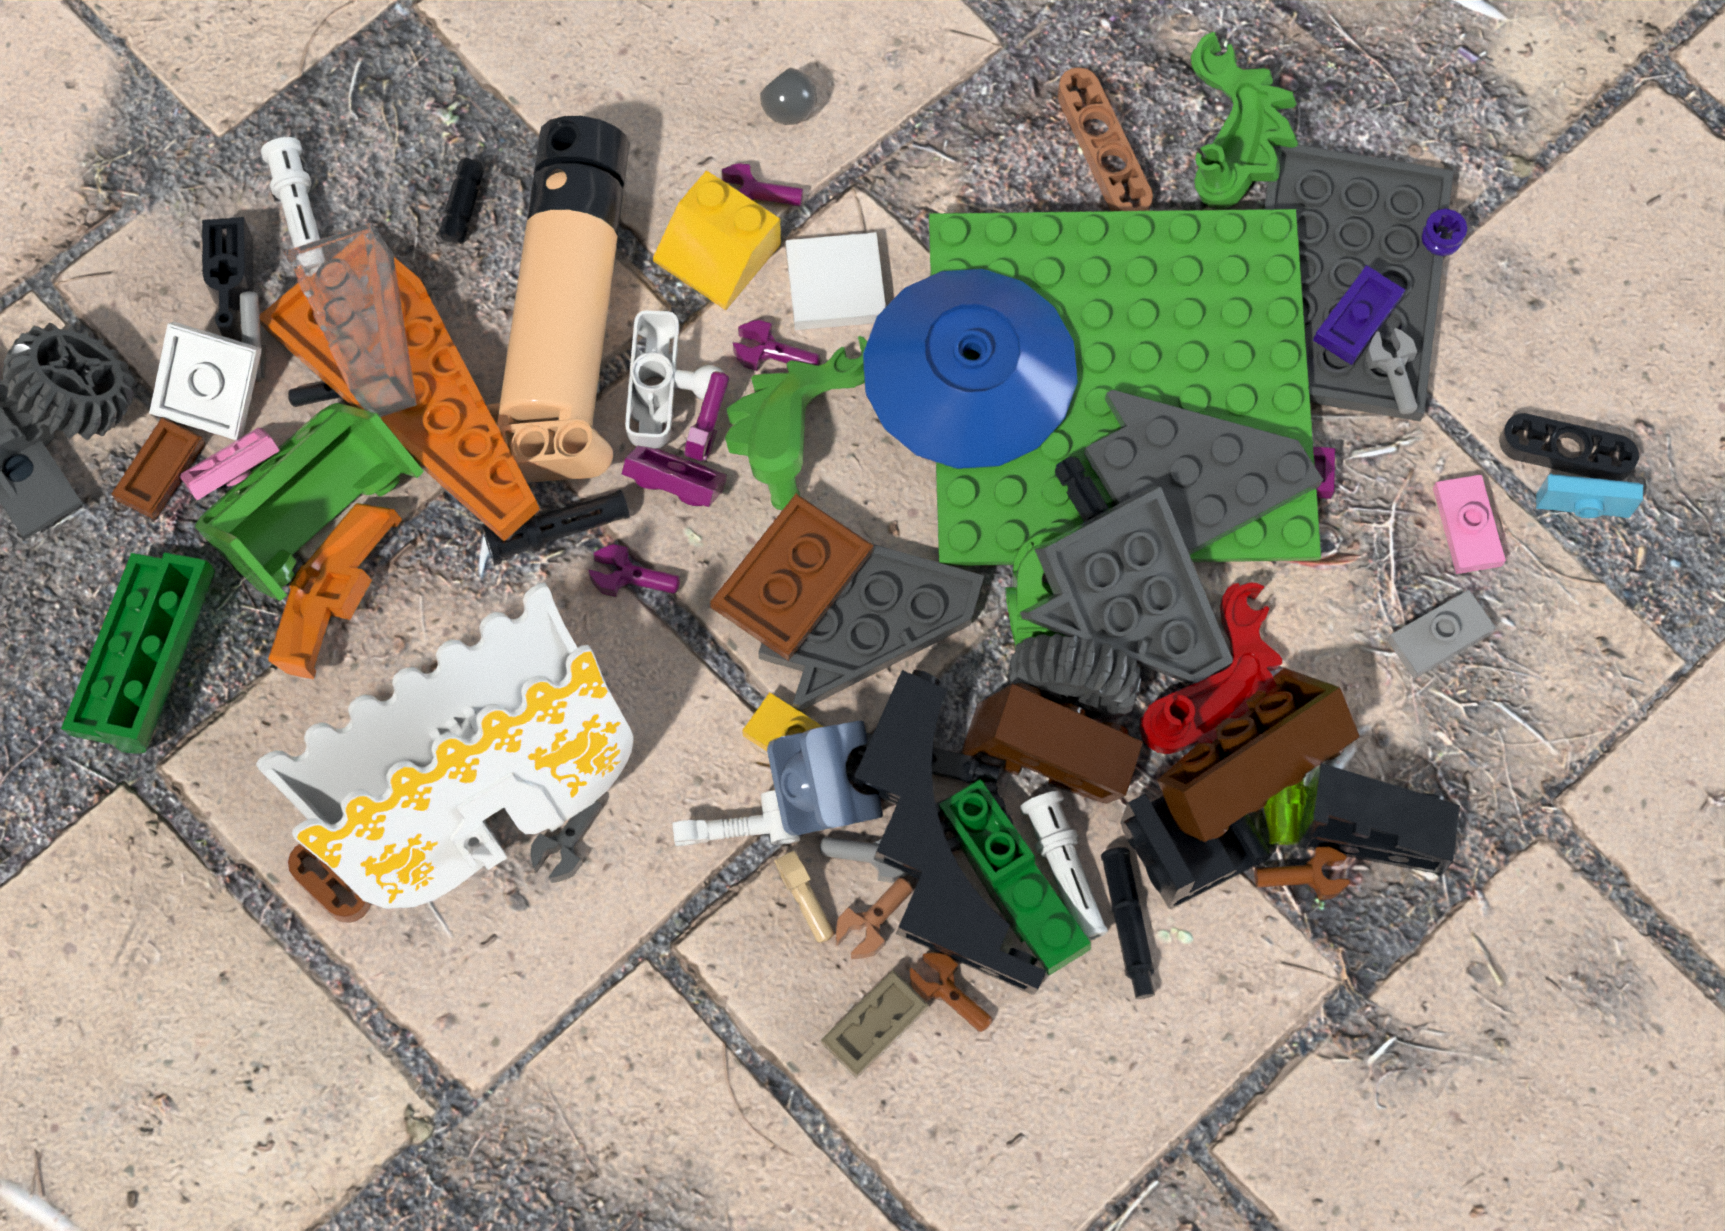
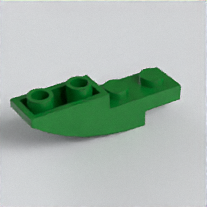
[939,779,1091,976]

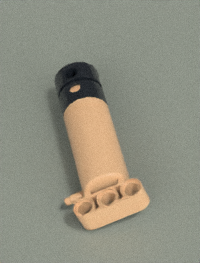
[486,116,630,483]

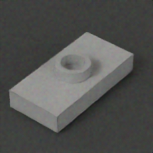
[1387,590,1496,679]

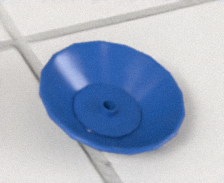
[863,269,1078,469]

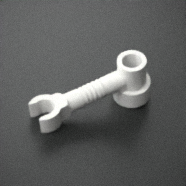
[672,790,800,846]

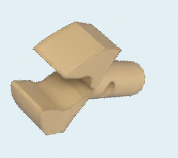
[774,850,834,943]

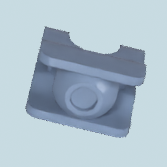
[767,720,884,836]

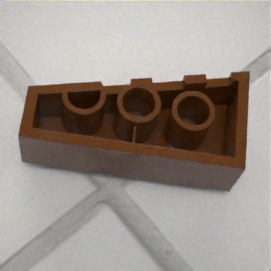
[1157,668,1360,842]

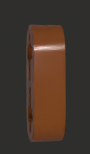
[288,844,371,923]

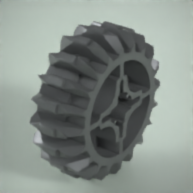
[1,322,134,440]
[1008,633,1141,721]

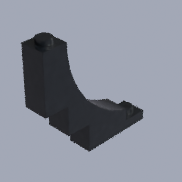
[852,670,1046,995]

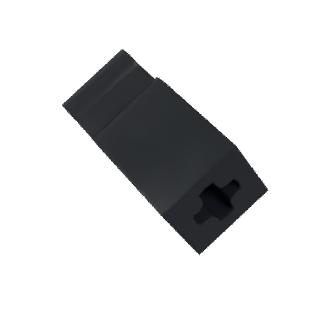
[202,217,253,342]

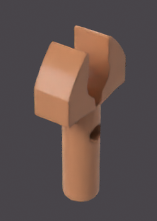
[836,877,913,959]

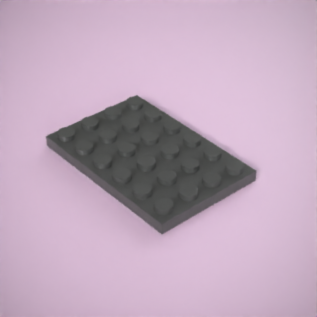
[1263,145,1454,421]

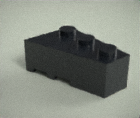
[1297,763,1460,875]

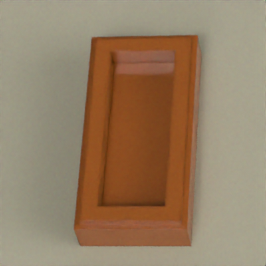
[111,417,206,520]

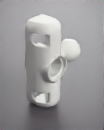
[625,310,728,449]

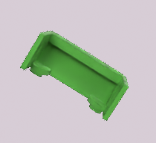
[195,403,424,601]

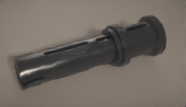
[482,489,630,566]

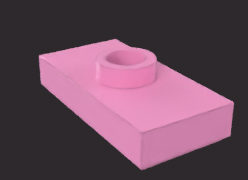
[180,427,280,500]
[1433,474,1506,574]

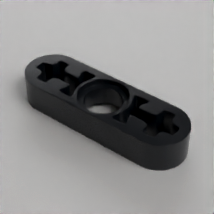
[1499,413,1639,481]

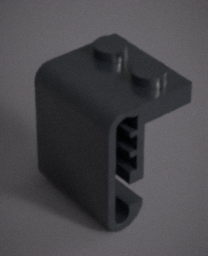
[1120,794,1272,909]

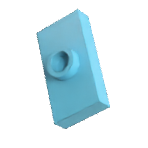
[1536,474,1643,519]

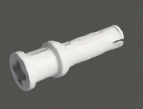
[261,137,326,274]
[1020,791,1108,941]

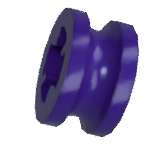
[1421,209,1467,256]

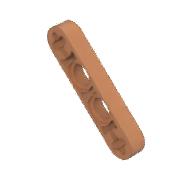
[1057,67,1153,211]

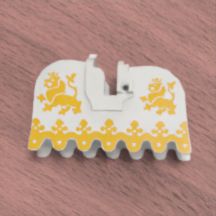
[256,583,634,909]

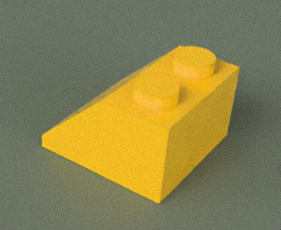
[653,170,781,310]

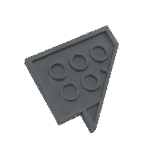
[1084,390,1323,555]
[1020,486,1233,683]
[758,543,985,711]

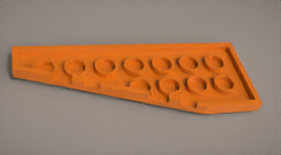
[259,229,540,541]

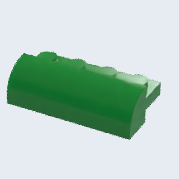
[61,552,215,754]

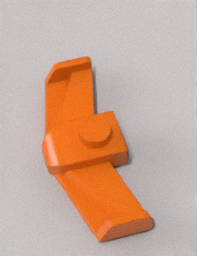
[268,503,402,679]

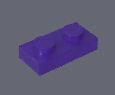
[1313,265,1405,365]

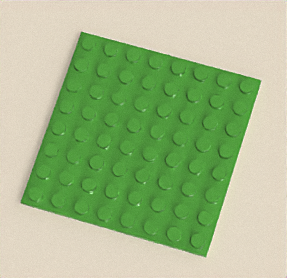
[929,209,1321,566]

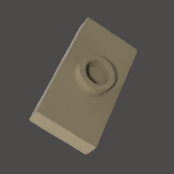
[821,969,929,1079]

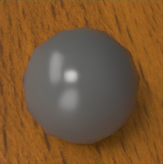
[760,67,817,125]

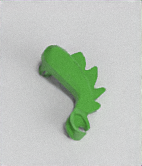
[1191,32,1298,209]
[725,336,867,510]

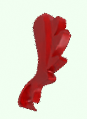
[1139,582,1283,754]

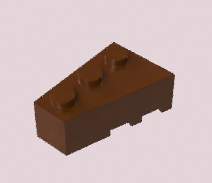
[960,683,1143,804]

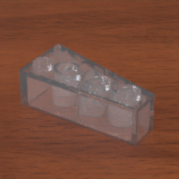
[284,223,417,417]

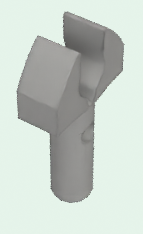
[240,291,266,382]
[1365,328,1417,414]
[820,828,907,883]

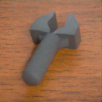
[531,800,602,883]

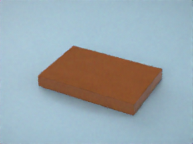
[710,494,874,661]

